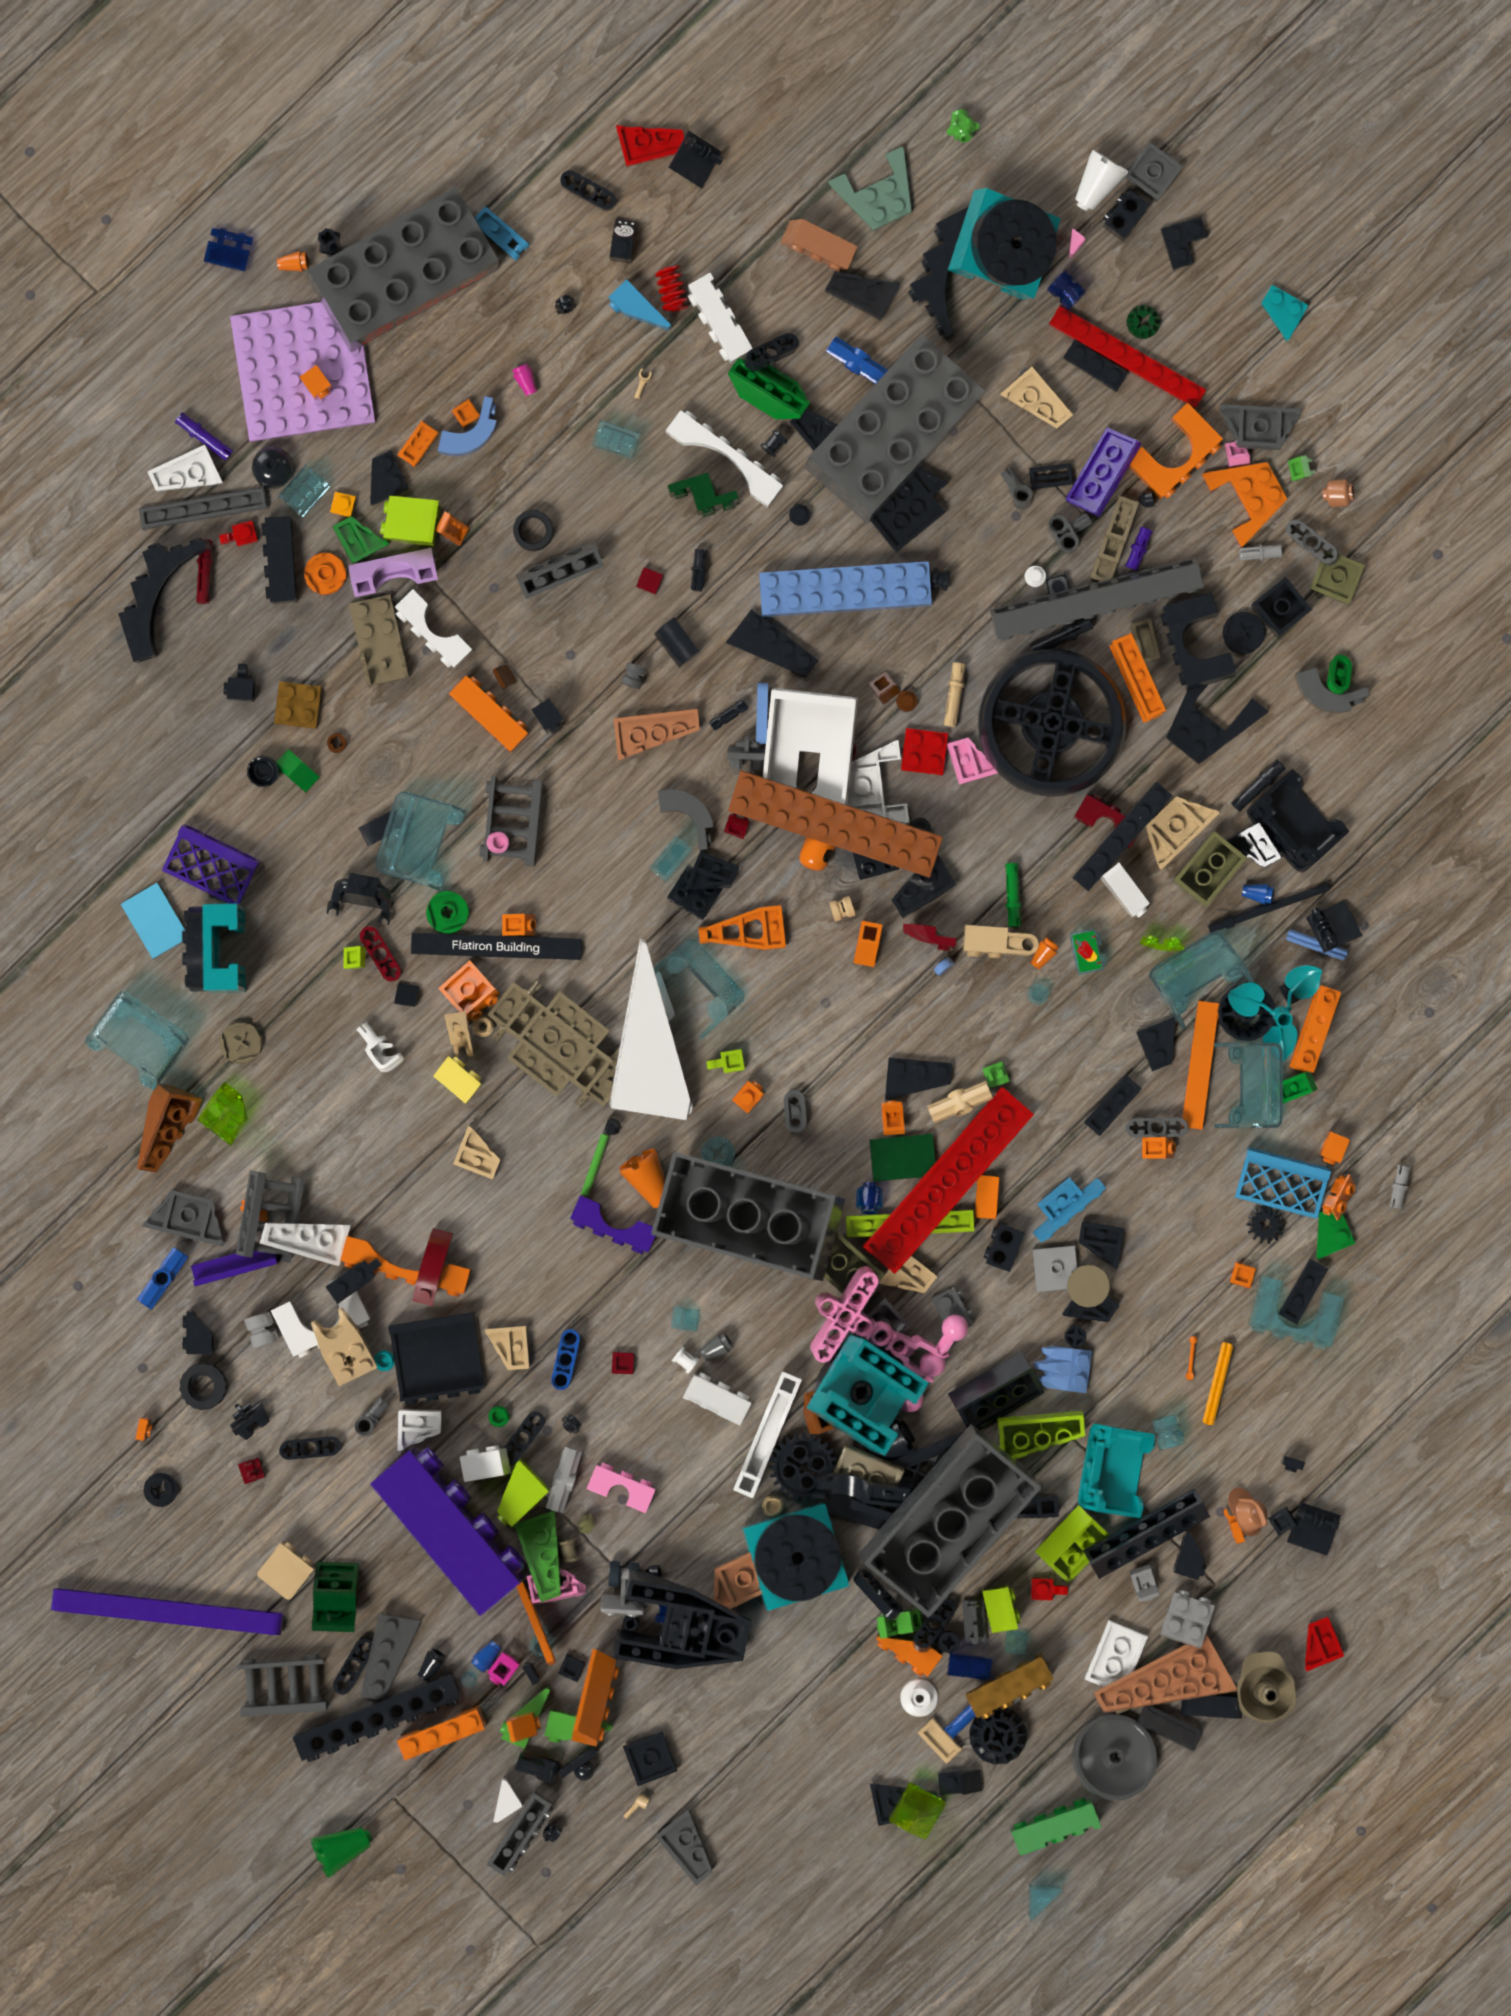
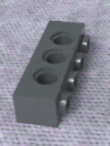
[515,541,604,599]

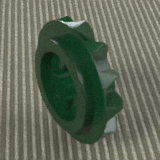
[1126,305,1160,339]

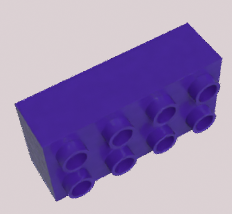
[370,1446,526,1616]

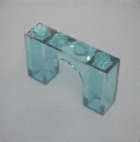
[1247,1276,1344,1350]

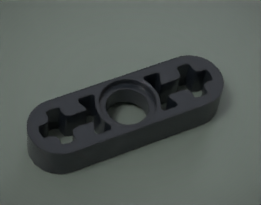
[560,170,617,211]
[744,333,799,371]
[504,1411,545,1465]
[279,1436,342,1460]
[853,1569,903,1620]
[913,1598,956,1652]
[333,1638,372,1695]

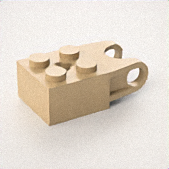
[962,925,1039,959]
[311,1308,377,1386]

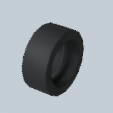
[513,510,553,551]

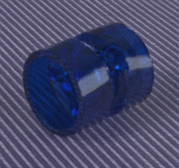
[1047,270,1087,310]

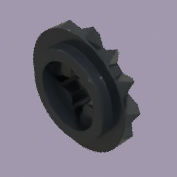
[143,1473,178,1507]

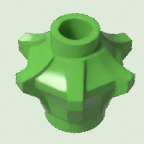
[947,110,980,143]

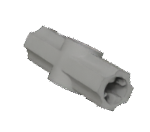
[546,1447,582,1513]

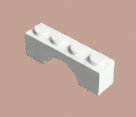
[395,589,473,669]

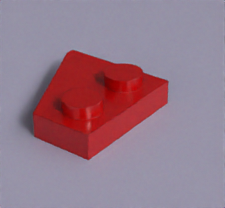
[1305,1616,1344,1672]

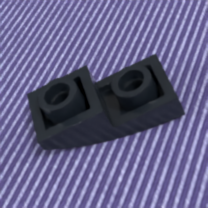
[358,807,408,846]

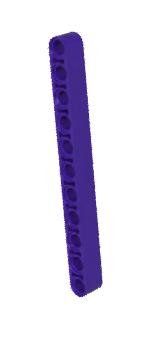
[51,1588,284,1635]

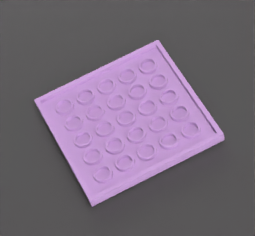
[230,302,375,442]

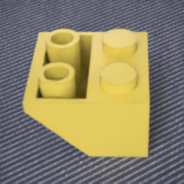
[433,1056,483,1104]

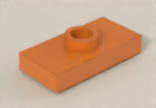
[398,420,439,468]
[435,511,469,546]

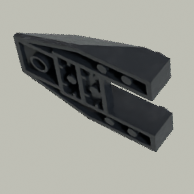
[613,1570,752,1669]

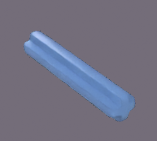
[1286,930,1348,960]

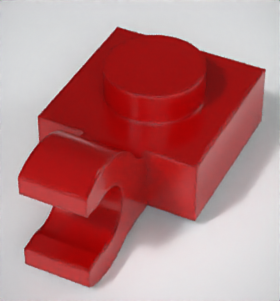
[219,521,258,547]
[1031,1578,1068,1601]

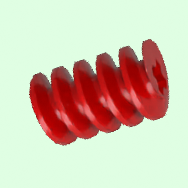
[655,265,689,312]

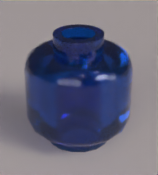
[856,1182,883,1214]

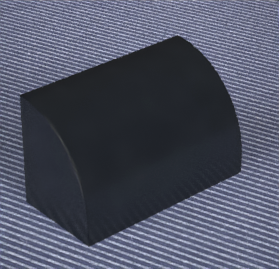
[654,618,699,668]

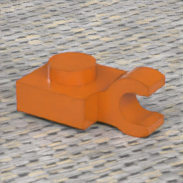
[1223,1508,1246,1544]

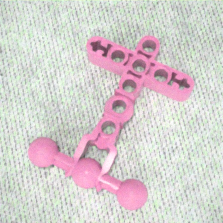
[810,1266,968,1413]

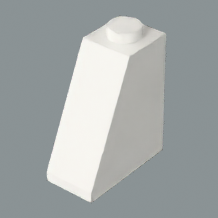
[1100,863,1150,918]

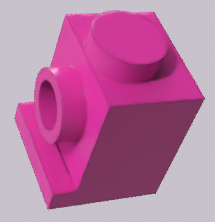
[487,1651,520,1686]

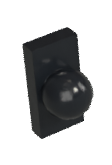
[558,1746,598,1781]

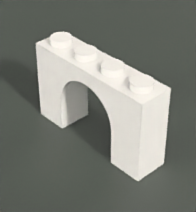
[271,1279,371,1358]

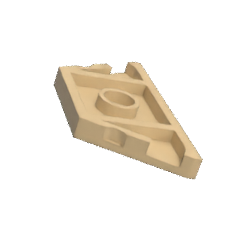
[1145,796,1219,870]

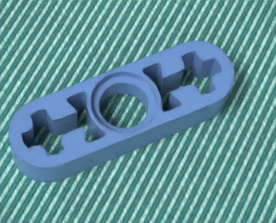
[756,683,768,744]

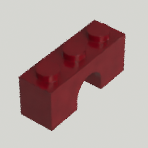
[1073,794,1135,849]

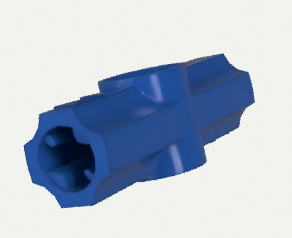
[826,336,888,384]
[137,1247,189,1310]

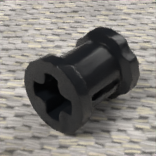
[760,430,788,458]

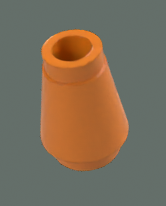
[277,251,309,272]
[1030,937,1059,970]

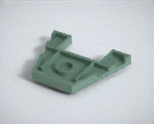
[828,146,911,231]

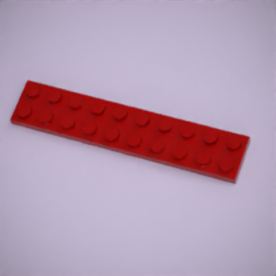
[863,1087,1034,1275]

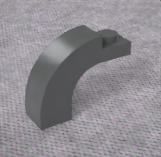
[1294,667,1370,713]
[658,789,714,851]

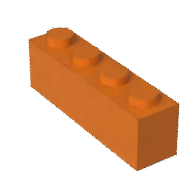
[449,676,529,753]

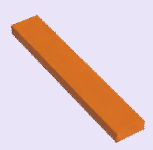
[1181,1001,1219,1130]

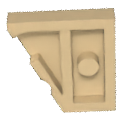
[879,1256,937,1293]
[485,1326,530,1370]

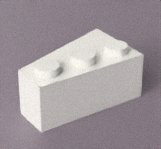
[683,1372,752,1426]

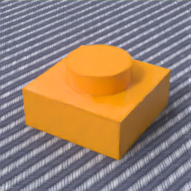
[330,492,356,517]

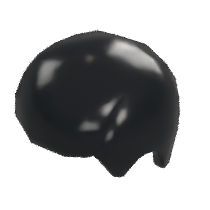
[247,755,279,787]

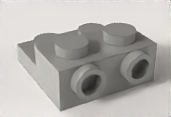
[1160,1590,1215,1649]

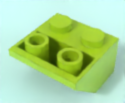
[982,1584,1021,1633]

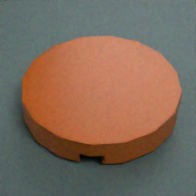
[304,553,346,595]

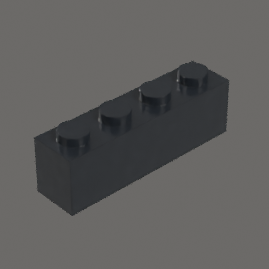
[261,516,297,604]

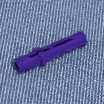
[175,412,233,461]

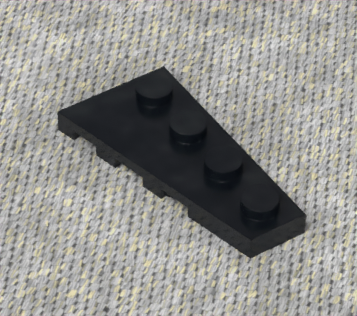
[726,609,819,678]

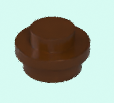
[896,691,917,712]

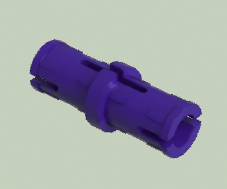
[1125,527,1153,571]

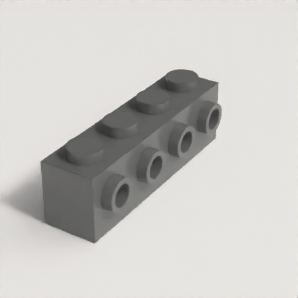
[487,1790,553,1876]

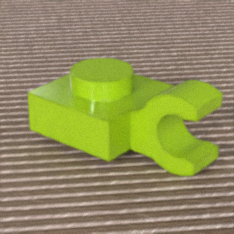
[706,1049,745,1073]

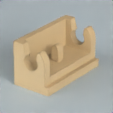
[445,1011,474,1057]

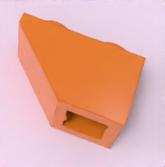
[853,921,882,967]

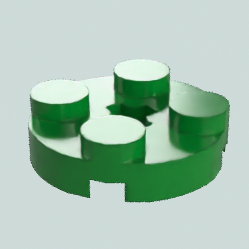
[426,891,469,934]

